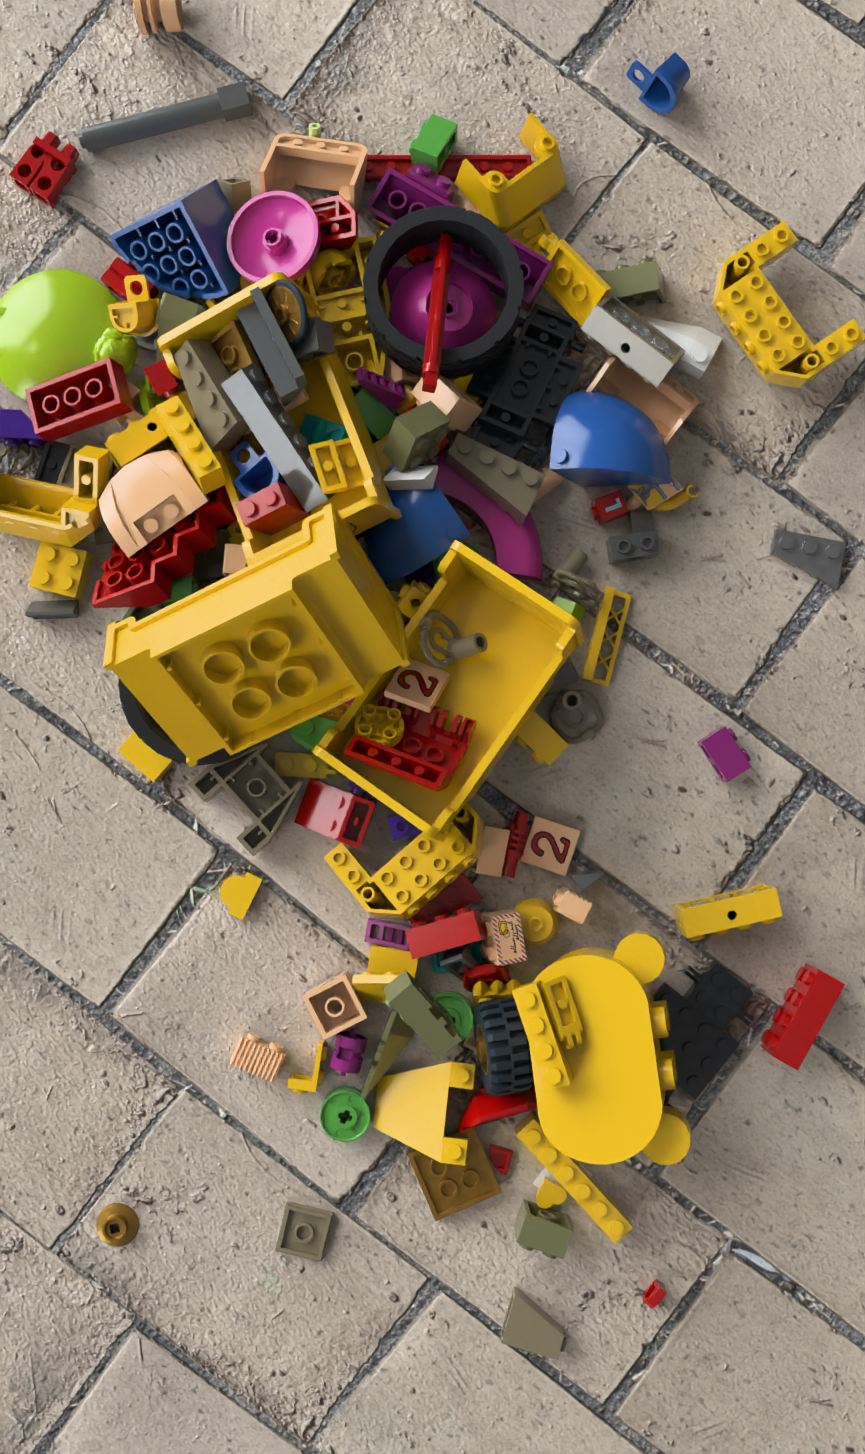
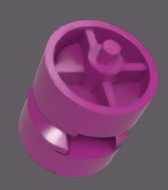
[330,1028,368,1076]

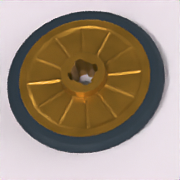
[265,279,308,349]

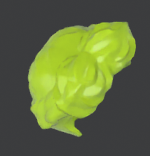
[93,327,138,375]

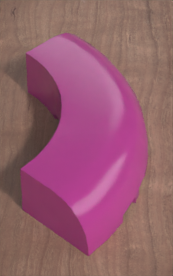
[435,451,543,581]

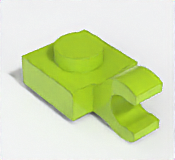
[136,375,164,417]

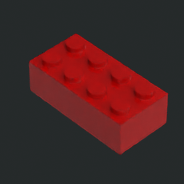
[25,357,134,442]
[760,963,845,1070]

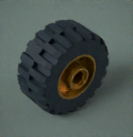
[473,997,533,1096]

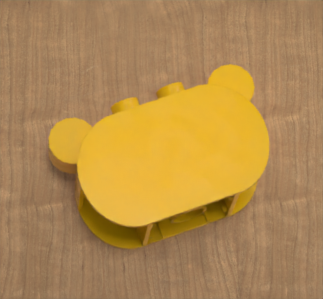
[529,931,691,1165]

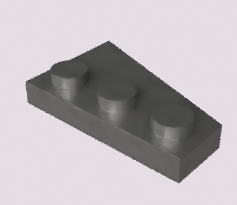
[770,529,846,590]

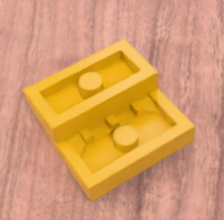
[308,438,366,494]

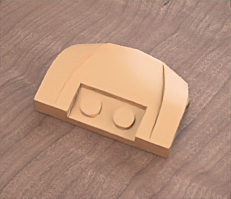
[98,450,210,558]

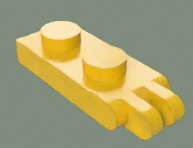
[274,752,339,779]
[539,975,583,1050]

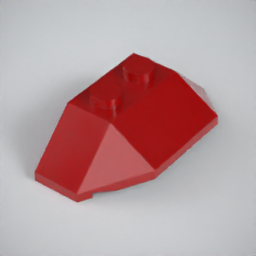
[307,195,358,252]
[458,1085,538,1132]

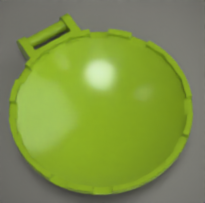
[0,269,129,402]

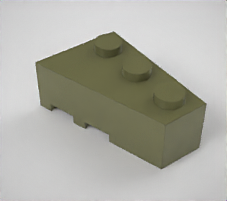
[595,259,667,306]
[383,970,462,1059]

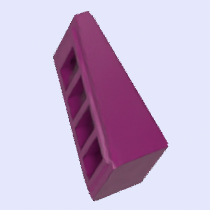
[357,367,406,410]
[364,918,412,951]

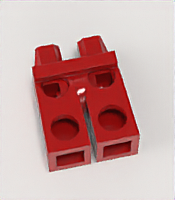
[9,131,80,209]

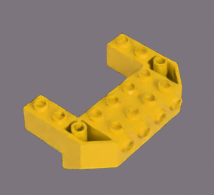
[712,220,865,388]
[0,445,110,547]
[323,802,484,919]

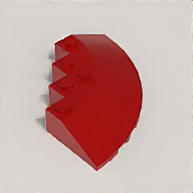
[91,485,237,608]

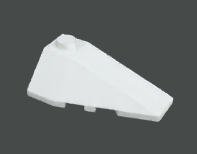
[641,316,722,380]

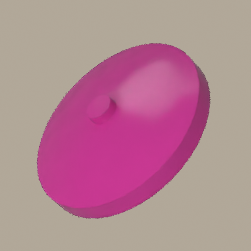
[227,191,321,284]

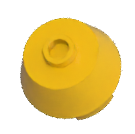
[513,898,558,946]

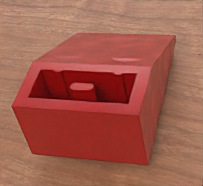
[294,778,377,848]

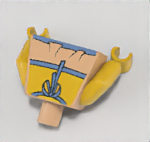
[625,474,699,512]

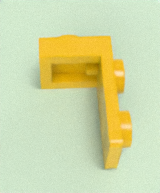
[287,1039,328,1094]

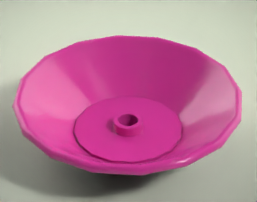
[391,260,497,349]

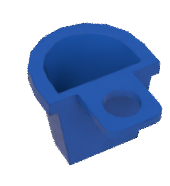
[627,52,690,114]
[230,441,288,497]

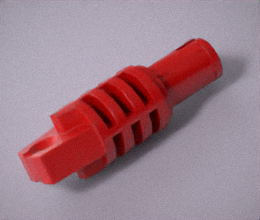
[501,811,530,878]

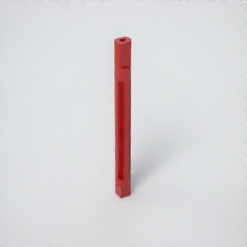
[422,234,452,393]

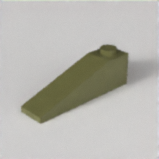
[151,292,207,401]
[360,1010,415,1098]

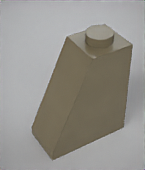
[500,1287,567,1360]

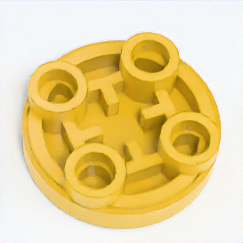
[354,704,404,747]

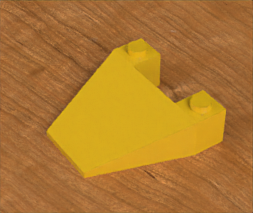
[373,1062,476,1166]

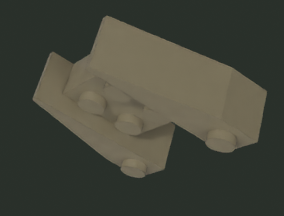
[188,742,304,856]

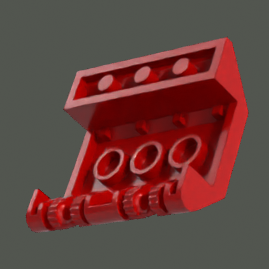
[344,687,477,792]

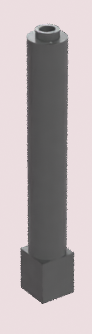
[78,81,253,153]

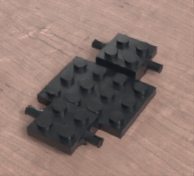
[466,304,587,460]
[653,961,754,1108]

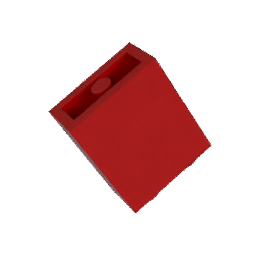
[236,482,312,536]

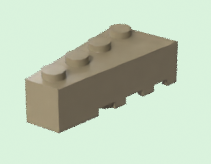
[174,339,250,452]
[445,433,546,525]

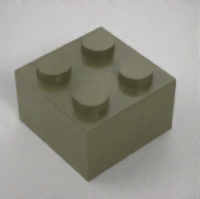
[383,400,451,472]
[514,1199,573,1259]

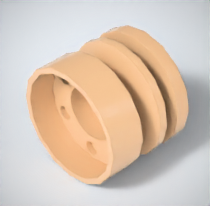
[133,0,184,35]

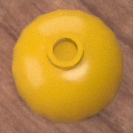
[310,248,357,296]

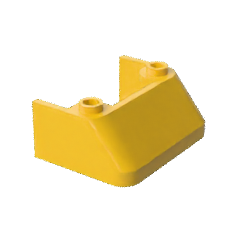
[455,112,566,232]

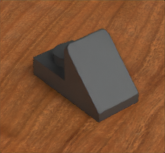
[440,943,482,981]

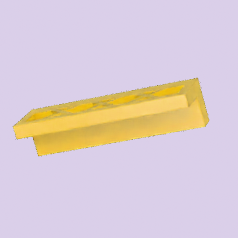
[581,586,632,687]

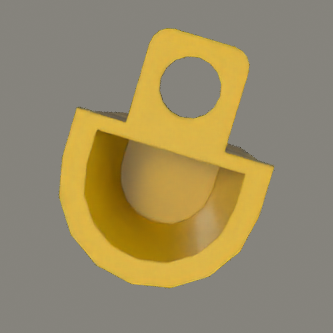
[108,275,161,337]

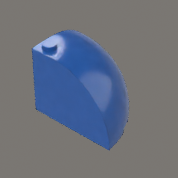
[109,179,241,299]
[549,390,671,487]
[364,463,470,585]

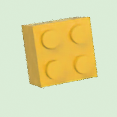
[29,541,94,601]

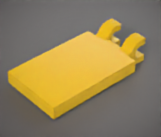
[538,232,612,326]

